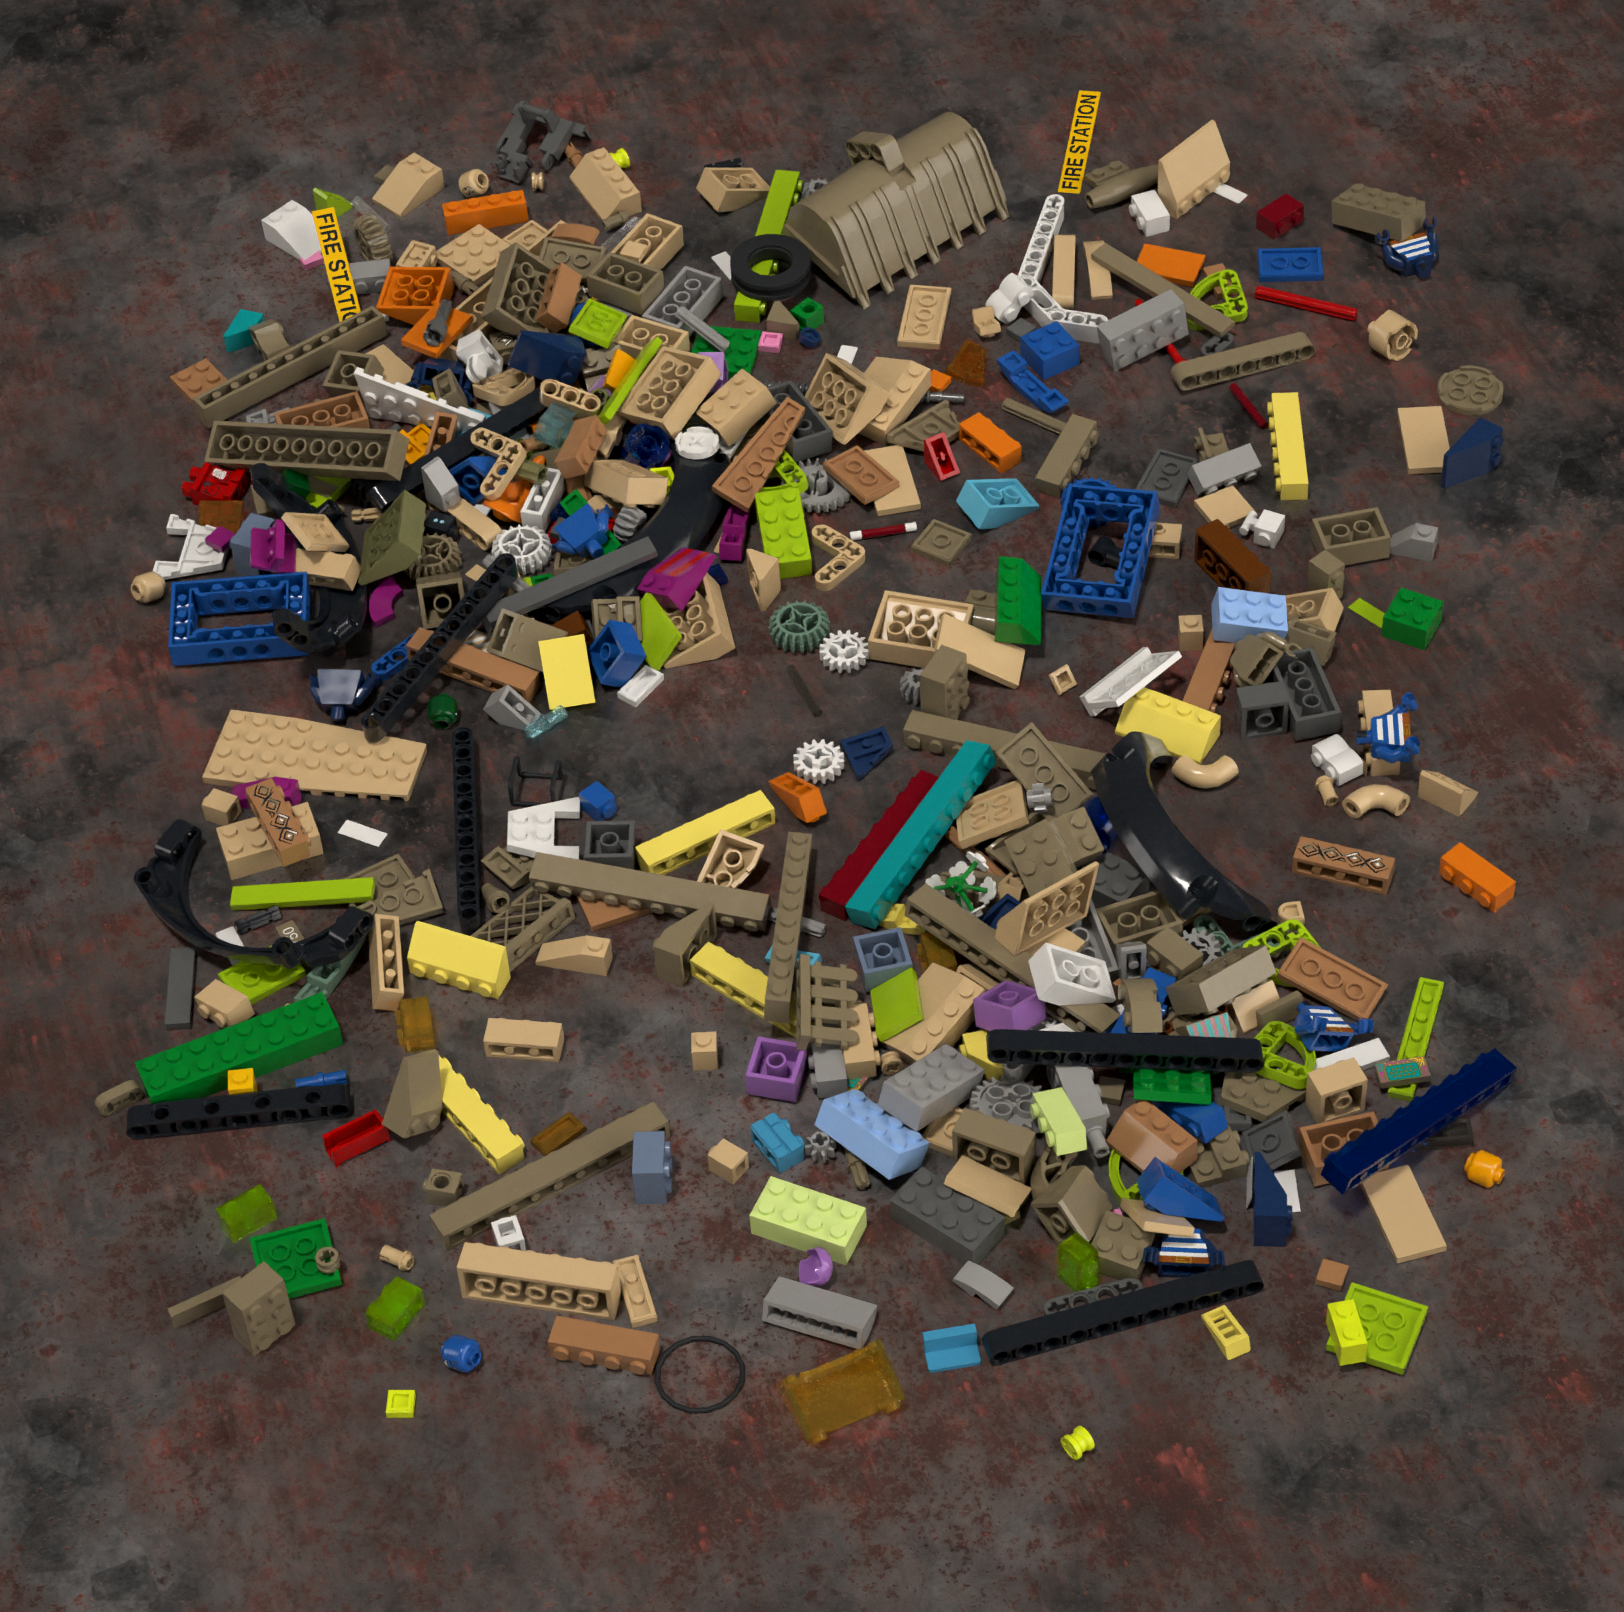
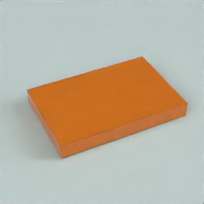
[1137,244,1205,287]
[401,302,473,359]

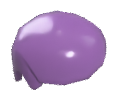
[798,1247,833,1287]

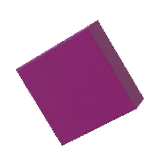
[205,526,236,553]

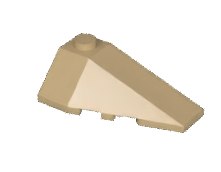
[697,829,765,889]

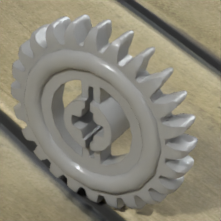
[781,458,853,513]

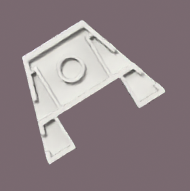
[153,514,229,580]
[507,797,580,859]

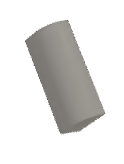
[762,1276,877,1350]

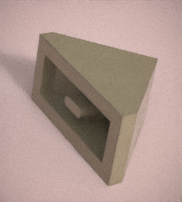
[766,301,800,341]

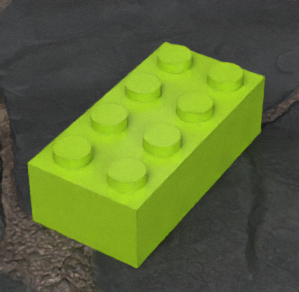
[755,487,812,579]

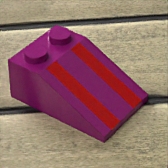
[637,547,717,611]

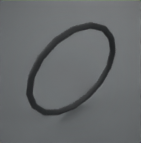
[654,1336,745,1413]

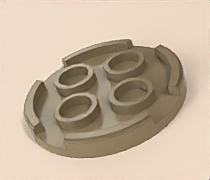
[1437,365,1504,416]

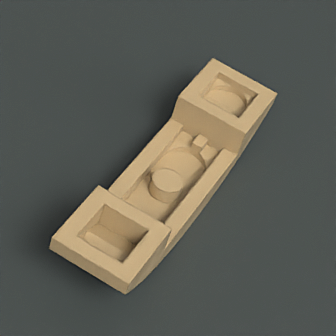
[1082,240,1113,300]

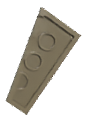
[358,869,444,925]

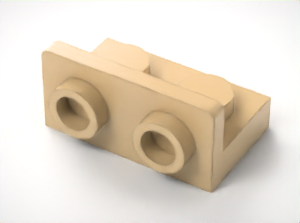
[396,240,438,267]

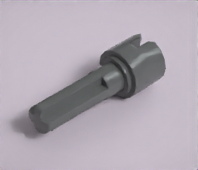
[423,299,452,346]

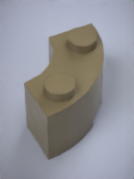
[248,319,293,361]
[1118,978,1163,1033]
[1030,1147,1078,1200]

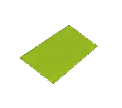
[1348,598,1385,629]

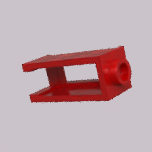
[321,1109,390,1168]

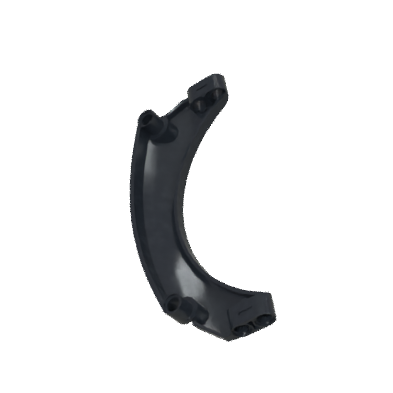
[527,422,731,622]

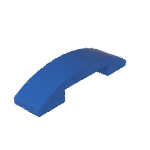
[997,350,1069,413]

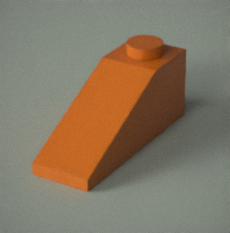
[768,772,827,823]

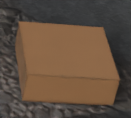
[1315,1259,1349,1291]

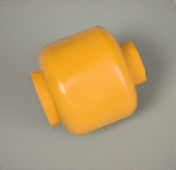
[1464,1150,1505,1188]

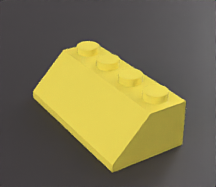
[1115,687,1221,764]
[407,921,511,999]

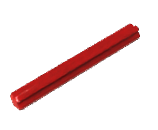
[1255,286,1358,321]

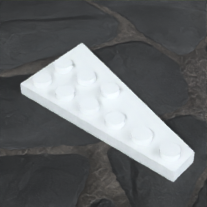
[354,367,486,432]

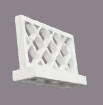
[1080,647,1182,716]

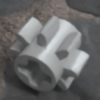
[1026,783,1053,814]
[805,1131,836,1163]

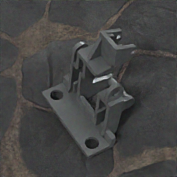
[495,100,593,184]

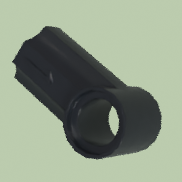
[1088,536,1123,567]

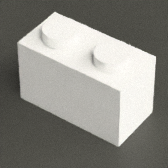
[1129,190,1170,237]

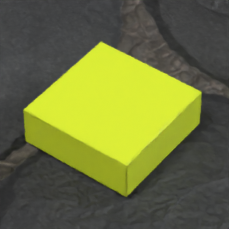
[386,1390,416,1418]

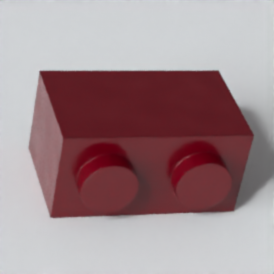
[1256,193,1304,240]

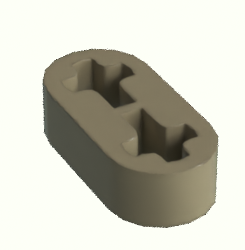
[95,1080,143,1116]

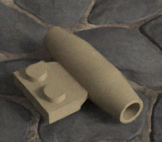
[1084,161,1158,209]
[965,589,995,635]

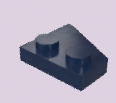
[840,726,893,781]

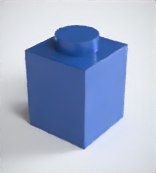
[579,781,617,821]

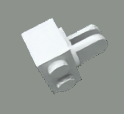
[456,329,504,383]

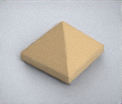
[1048,664,1077,695]

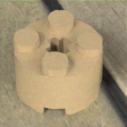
[1368,310,1418,361]

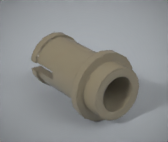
[601,211,629,232]

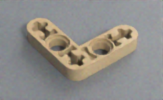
[470,428,526,501]
[812,525,865,591]

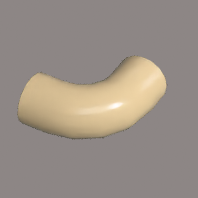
[1171,755,1239,789]
[1342,784,1410,819]

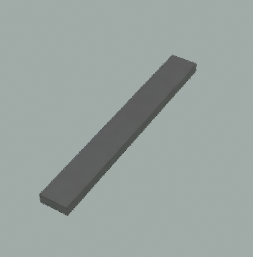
[486,536,658,628]

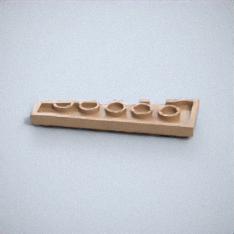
[712,397,805,513]

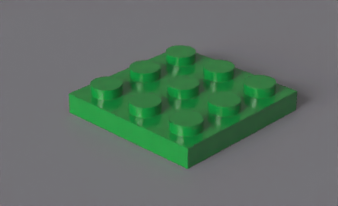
[691,326,762,378]
[1133,1068,1212,1105]
[249,1218,342,1299]

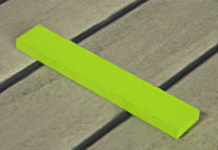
[598,336,662,425]
[230,877,375,911]
[1387,977,1444,1102]

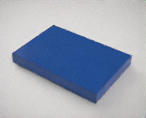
[1257,247,1323,282]

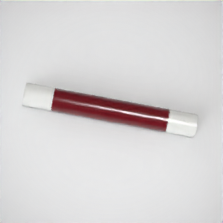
[849,522,917,541]

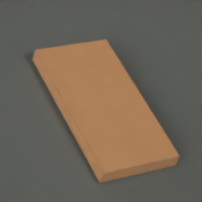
[1276,937,1388,1021]

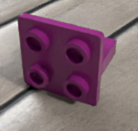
[250,519,295,574]

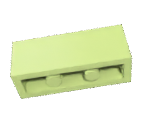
[1030,1087,1087,1156]

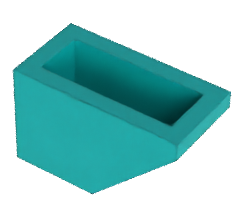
[223,309,265,353]

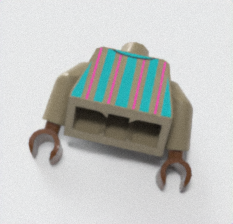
[1157,1005,1238,1075]

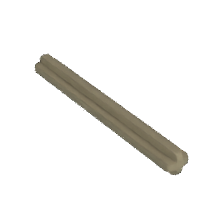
[1002,398,1097,448]

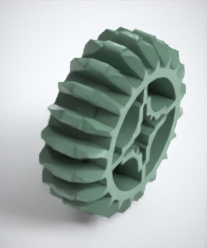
[769,600,830,654]

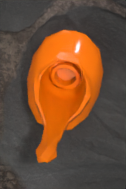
[482,455,545,523]

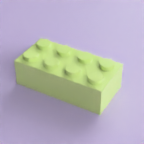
[749,1176,867,1265]

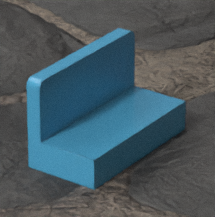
[922,1323,981,1373]

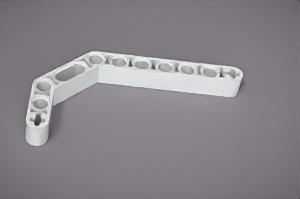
[1018,194,1108,343]

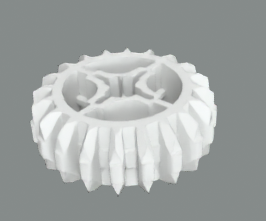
[492,524,552,576]

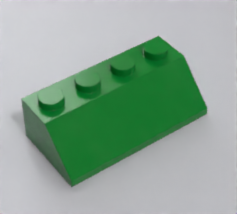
[994,556,1041,646]

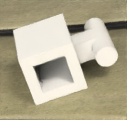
[1239,509,1285,549]

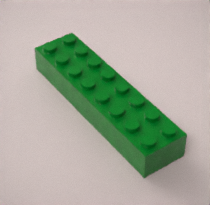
[135,992,343,1104]

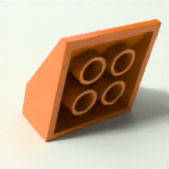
[376,267,455,325]

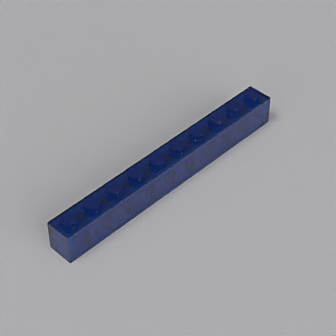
[1321,1048,1517,1195]

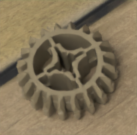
[353,213,393,264]
[404,533,462,581]

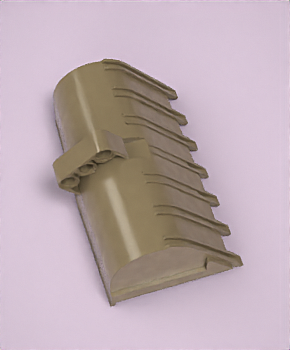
[782,112,1010,309]

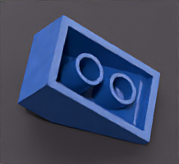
[1136,1157,1225,1222]

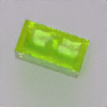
[215,1184,277,1244]
[1057,1232,1098,1292]
[365,1276,425,1341]

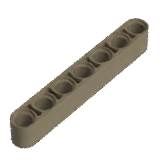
[1171,332,1316,391]

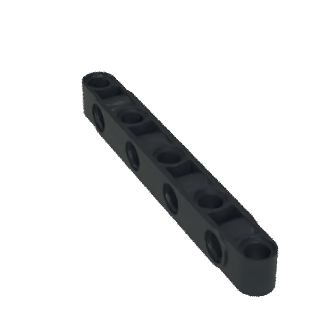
[126,1084,351,1139]

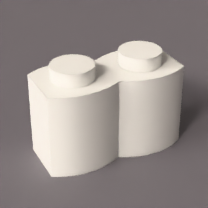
[985,273,1034,324]
[1311,734,1363,786]

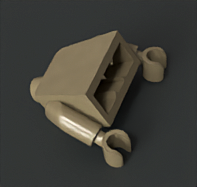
[1230,632,1303,687]

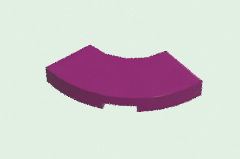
[369,577,403,628]

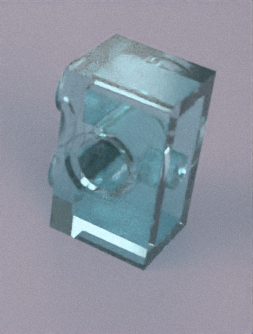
[533,402,576,448]

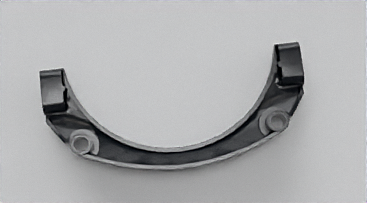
[250,463,367,654]
[1091,731,1277,935]
[133,819,374,969]

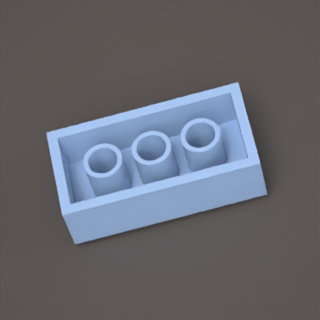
[814,1089,930,1180]

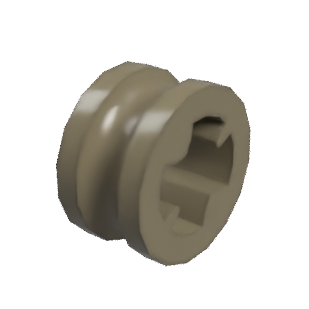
[315,1247,340,1274]

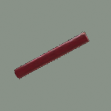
[1229,383,1268,429]

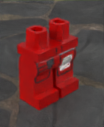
[181,462,249,512]

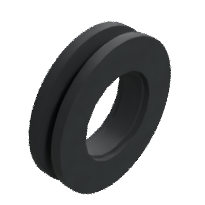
[730,234,811,301]

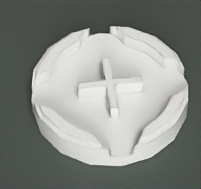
[675,427,719,460]

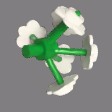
[925,851,997,918]

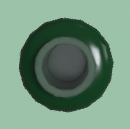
[427,693,458,730]

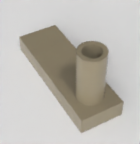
[167,1276,241,1330]

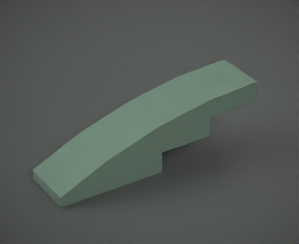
[294,933,368,1002]

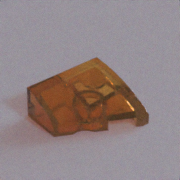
[944,338,986,387]
[198,501,244,534]

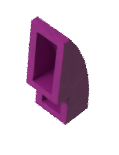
[719,506,751,561]

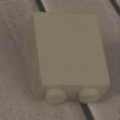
[416,571,464,629]
[1030,1165,1113,1246]

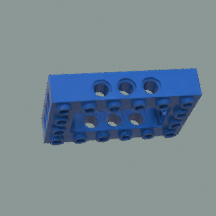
[1041,484,1160,618]
[168,571,311,666]

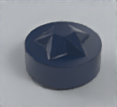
[798,327,821,348]

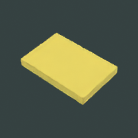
[538,634,595,710]

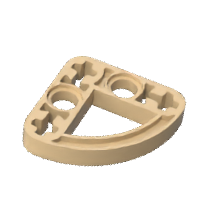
[472,368,535,406]

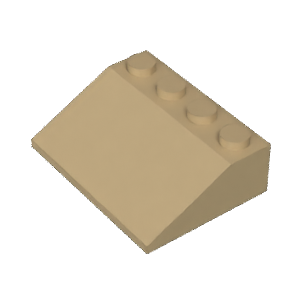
[1158,120,1230,219]
[616,346,721,440]
[805,353,890,445]
[859,357,932,446]
[662,573,735,669]
[868,590,974,668]
[995,861,1099,956]
[874,963,986,1065]

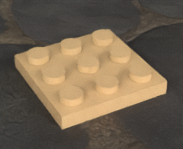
[435,224,510,286]
[956,780,1029,849]

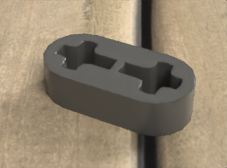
[1201,332,1234,357]

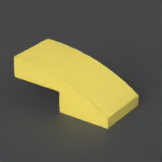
[879,904,925,935]

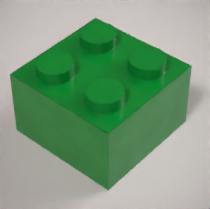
[1381,587,1444,650]

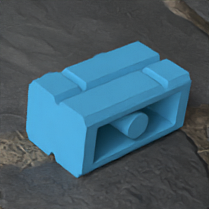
[750,1112,805,1173]

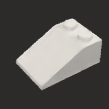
[261,200,322,260]
[1028,943,1116,1005]

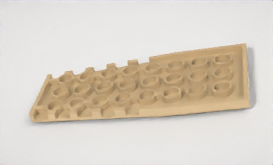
[202,710,427,801]

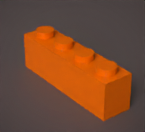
[442,190,529,236]

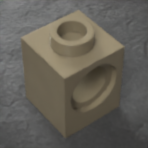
[423,1168,464,1207]

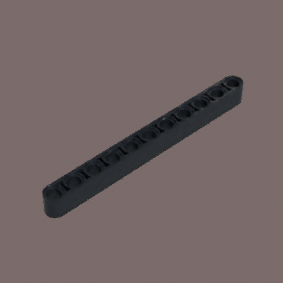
[367,378,569,513]
[361,553,518,743]
[452,726,482,936]
[986,1029,1264,1073]
[982,1260,1264,1365]

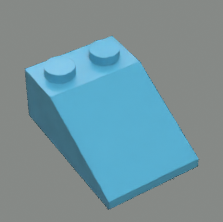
[956,478,1040,529]

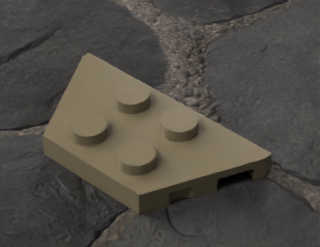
[886,399,960,452]

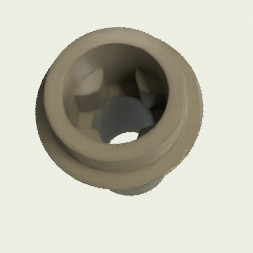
[481,883,510,913]

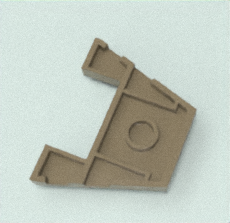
[1220,1072,1306,1122]

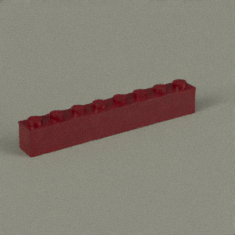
[819,770,939,921]

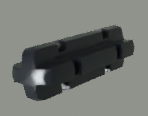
[704,158,744,168]
[234,905,281,934]

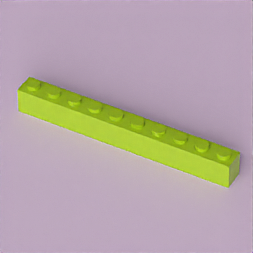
[734,170,804,323]

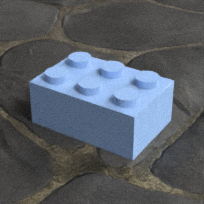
[1211,587,1288,643]

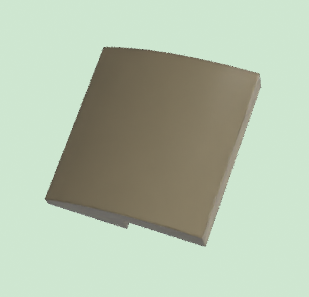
[591,596,643,642]
[481,846,535,889]

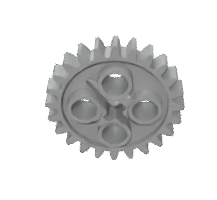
[969,1075,1042,1133]

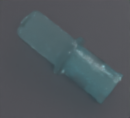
[524,705,568,739]

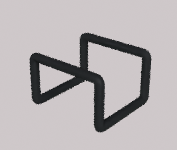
[508,756,563,807]

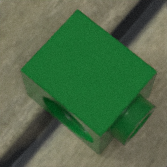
[791,297,824,331]

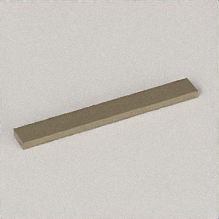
[1091,243,1235,338]

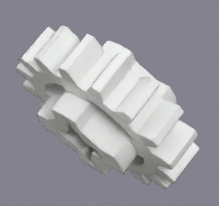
[819,630,869,673]
[793,739,844,784]

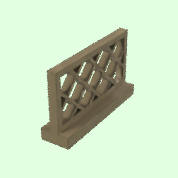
[471,886,576,972]

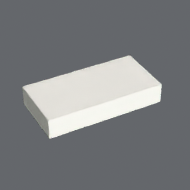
[617,665,664,707]

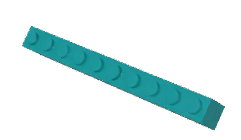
[845,740,996,929]

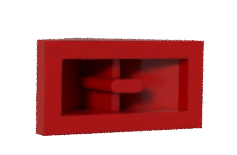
[924,432,960,481]

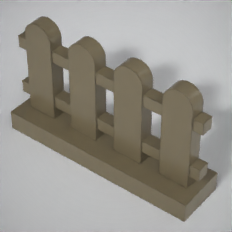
[796,954,859,1051]

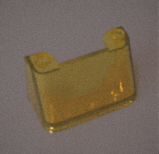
[777,1339,906,1444]

